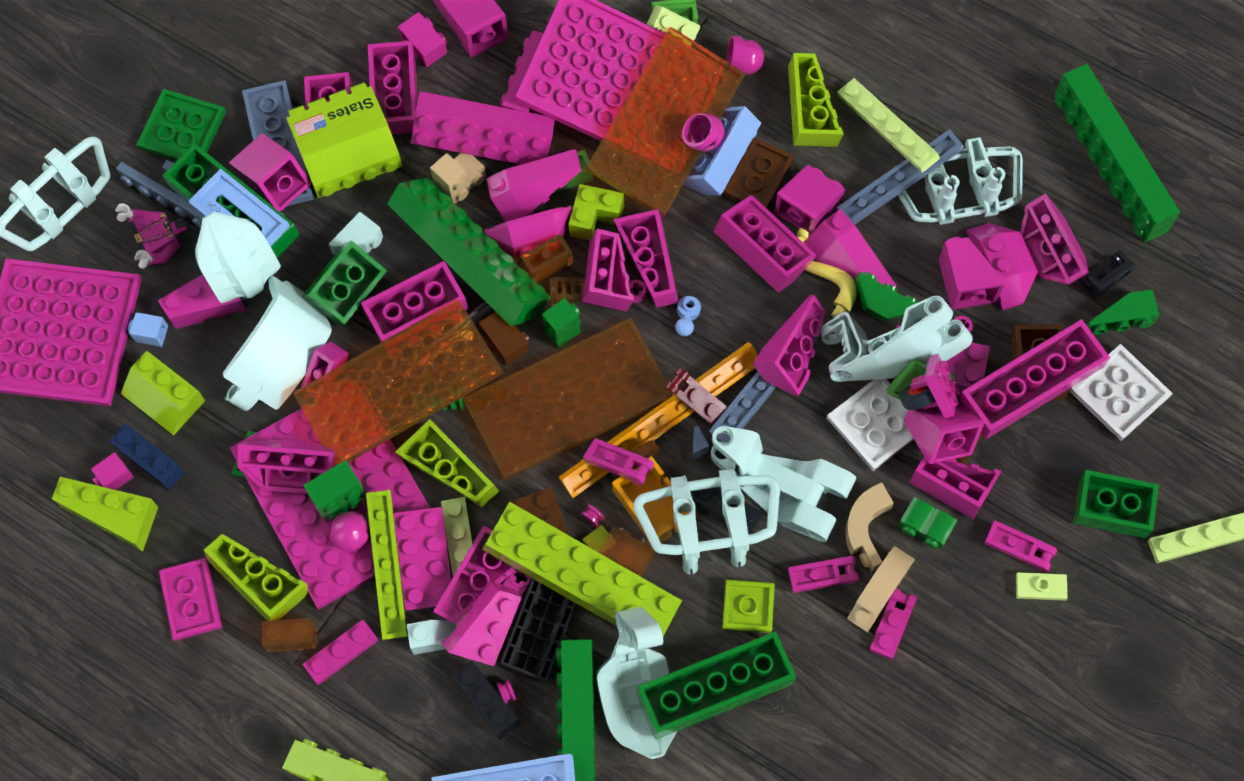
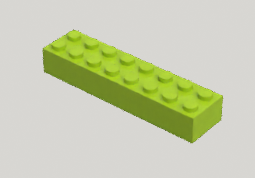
[482,502,682,636]

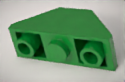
[854,272,918,322]

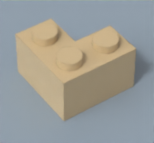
[430,153,486,204]

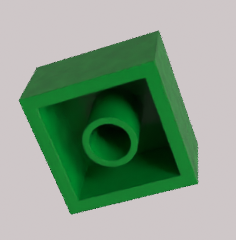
[303,460,367,523]

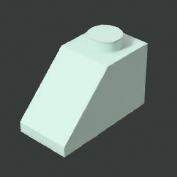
[329,212,383,255]
[407,620,459,655]

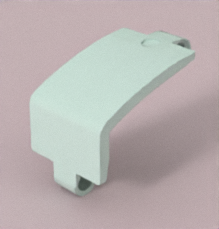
[223,276,332,411]

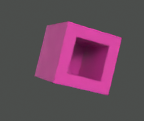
[91,452,134,490]

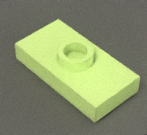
[1016,573,1068,601]

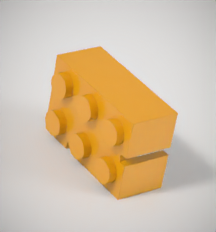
[612,456,689,543]

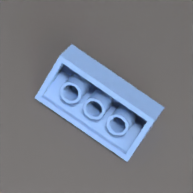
[675,106,761,196]

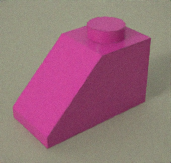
[301,341,349,399]

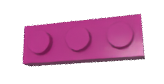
[303,620,379,685]

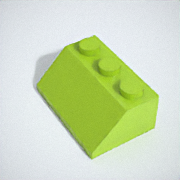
[121,351,205,436]

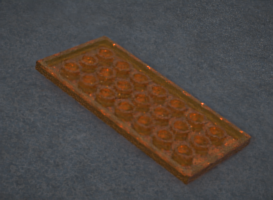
[585,26,746,218]
[293,299,503,467]
[463,318,673,481]

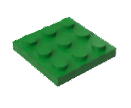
[136,89,226,161]

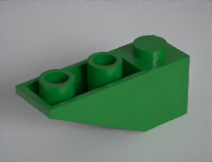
[1087,289,1159,335]

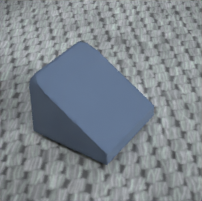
[692,426,709,460]

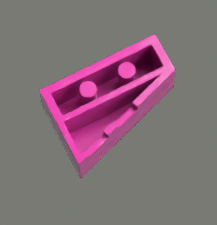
[582,229,634,312]
[158,274,247,329]
[910,456,1001,519]
[442,581,522,666]

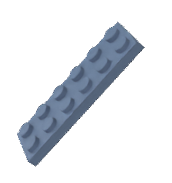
[242,80,314,206]

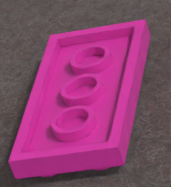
[393,507,451,611]

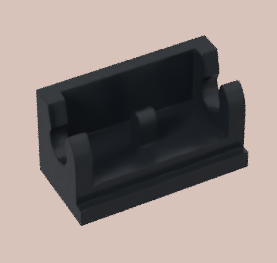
[1079,250,1136,299]

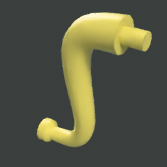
[797,228,857,317]

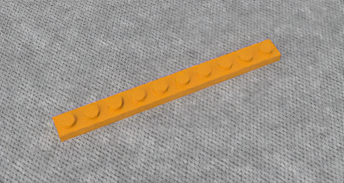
[558,342,758,498]

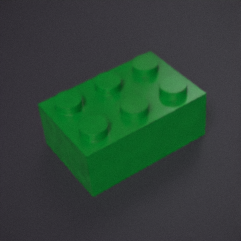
[302,240,387,326]
[1073,470,1159,539]

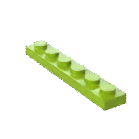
[366,490,407,640]

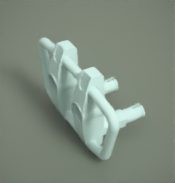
[0,137,110,251]
[895,137,1023,225]
[633,468,780,574]

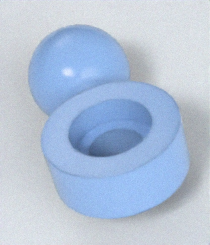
[675,296,701,336]

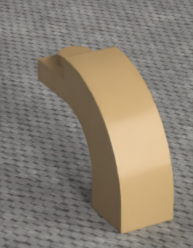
[845,483,894,573]
[847,546,915,632]

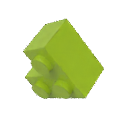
[569,184,624,240]

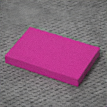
[158,558,222,641]

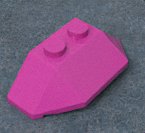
[1020,194,1089,285]
[484,205,573,257]
[966,223,1038,311]
[237,439,335,494]

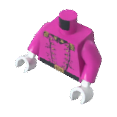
[115,203,188,268]

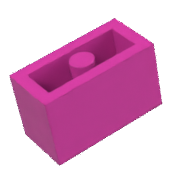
[398,12,447,68]

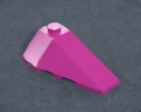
[486,149,582,222]
[804,209,896,288]
[433,526,515,624]

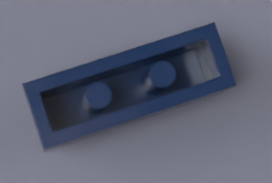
[109,423,185,490]

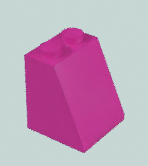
[229,133,312,212]
[774,165,845,235]
[939,237,1005,310]
[904,402,984,464]

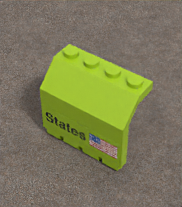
[286,82,402,198]

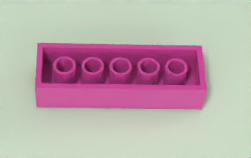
[411,91,555,164]
[958,319,1110,440]

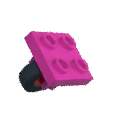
[899,354,960,419]

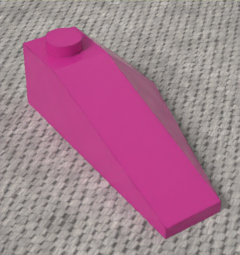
[753,295,825,396]

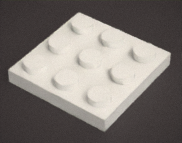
[1069,344,1173,441]
[827,379,914,471]

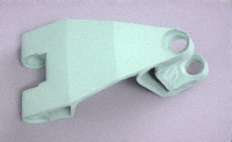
[820,296,972,382]
[711,426,856,542]

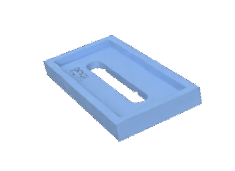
[188,169,290,246]

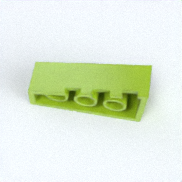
[788,53,843,147]
[395,419,499,507]
[52,477,158,552]
[204,534,309,626]
[282,739,390,781]

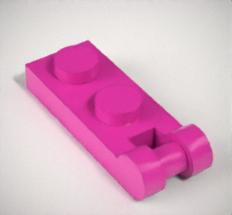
[583,438,654,486]
[984,520,1057,572]
[788,556,860,593]
[869,588,918,660]

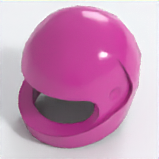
[726,36,764,76]
[682,113,725,151]
[329,511,370,552]

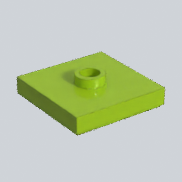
[722,580,775,633]

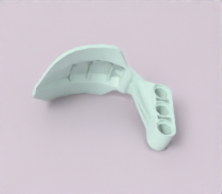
[195,211,280,303]
[596,606,677,759]

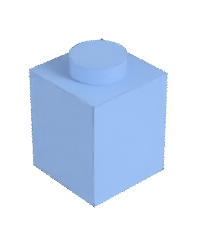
[128,312,168,347]

